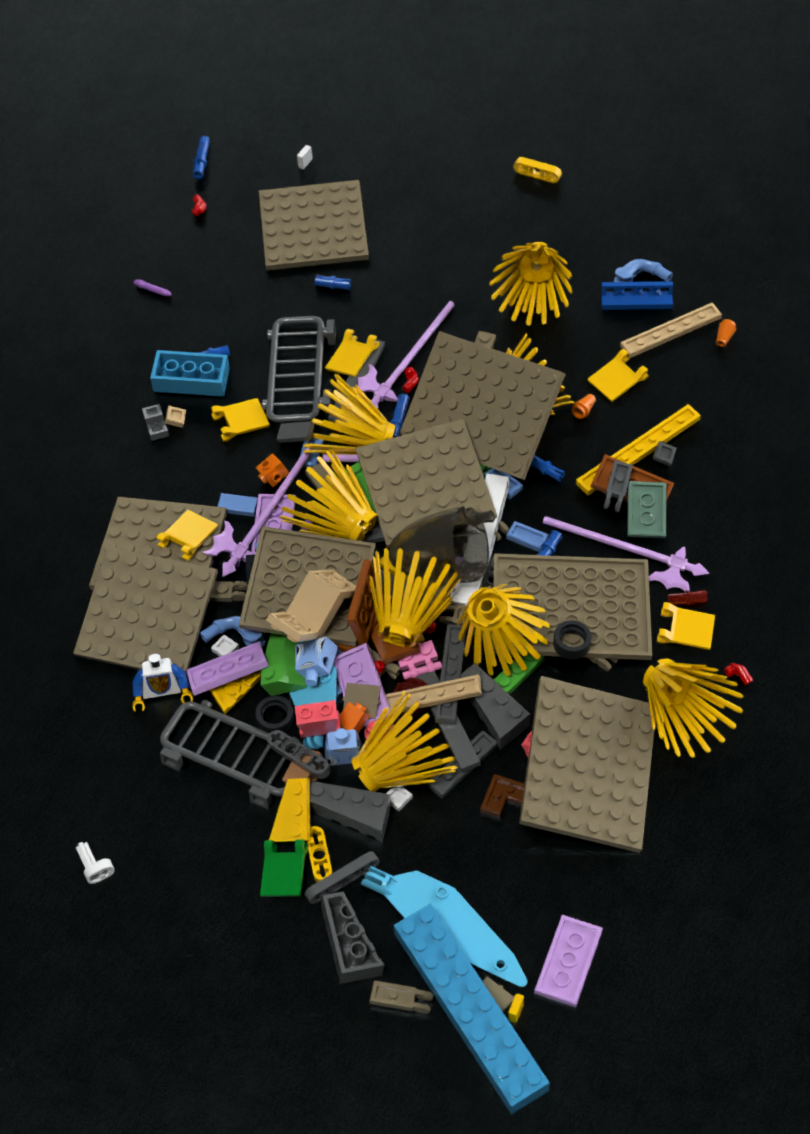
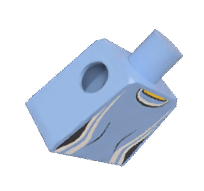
[295,637,338,686]
[324,728,363,766]

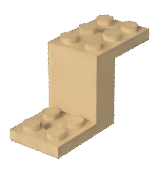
[266,569,356,643]

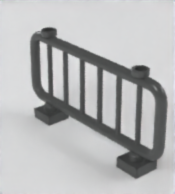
[262,316,336,422]
[160,700,300,809]

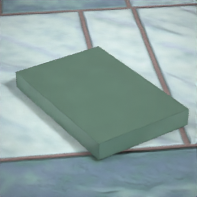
[627,481,666,538]

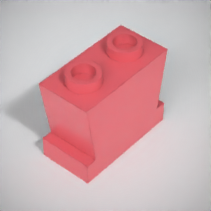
[295,700,341,738]

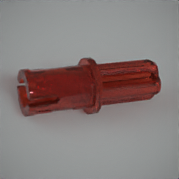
[667,590,707,606]

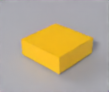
[508,994,524,1023]

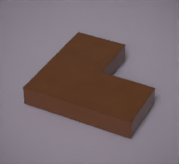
[480,774,525,818]

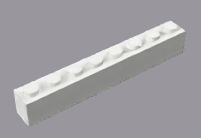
[450,473,509,605]

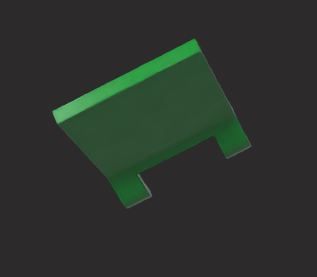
[260,839,308,897]

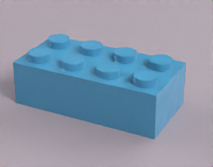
[150,350,230,396]

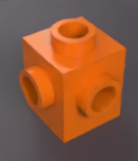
[256,453,289,487]

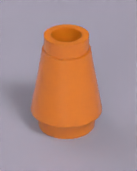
[716,319,736,347]
[572,394,596,419]

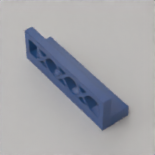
[601,281,673,310]

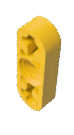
[513,157,562,183]
[307,826,332,882]

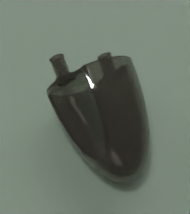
[388,506,495,583]

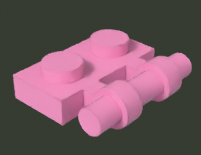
[397,640,442,680]

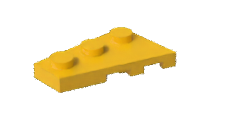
[209,670,261,714]
[269,778,310,843]

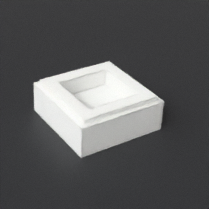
[297,145,312,169]
[211,635,239,656]
[386,786,413,811]

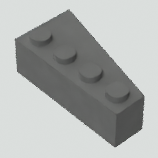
[460,663,530,750]
[310,781,391,842]
[321,892,384,984]

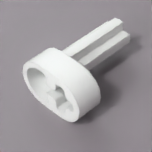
[76,842,115,884]

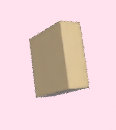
[165,406,186,428]

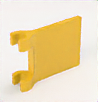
[325,329,380,377]
[588,349,648,402]
[211,398,270,441]
[156,510,218,561]
[657,602,715,650]

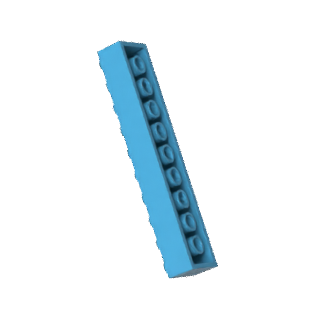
[394,904,549,1114]

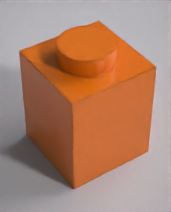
[339,702,370,734]

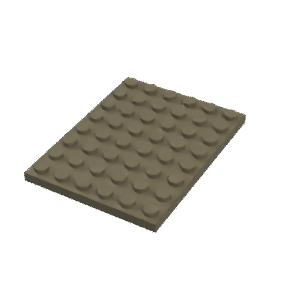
[400,331,565,480]
[493,554,652,660]
[519,676,655,853]

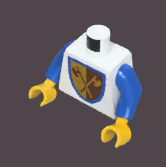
[132,654,194,712]

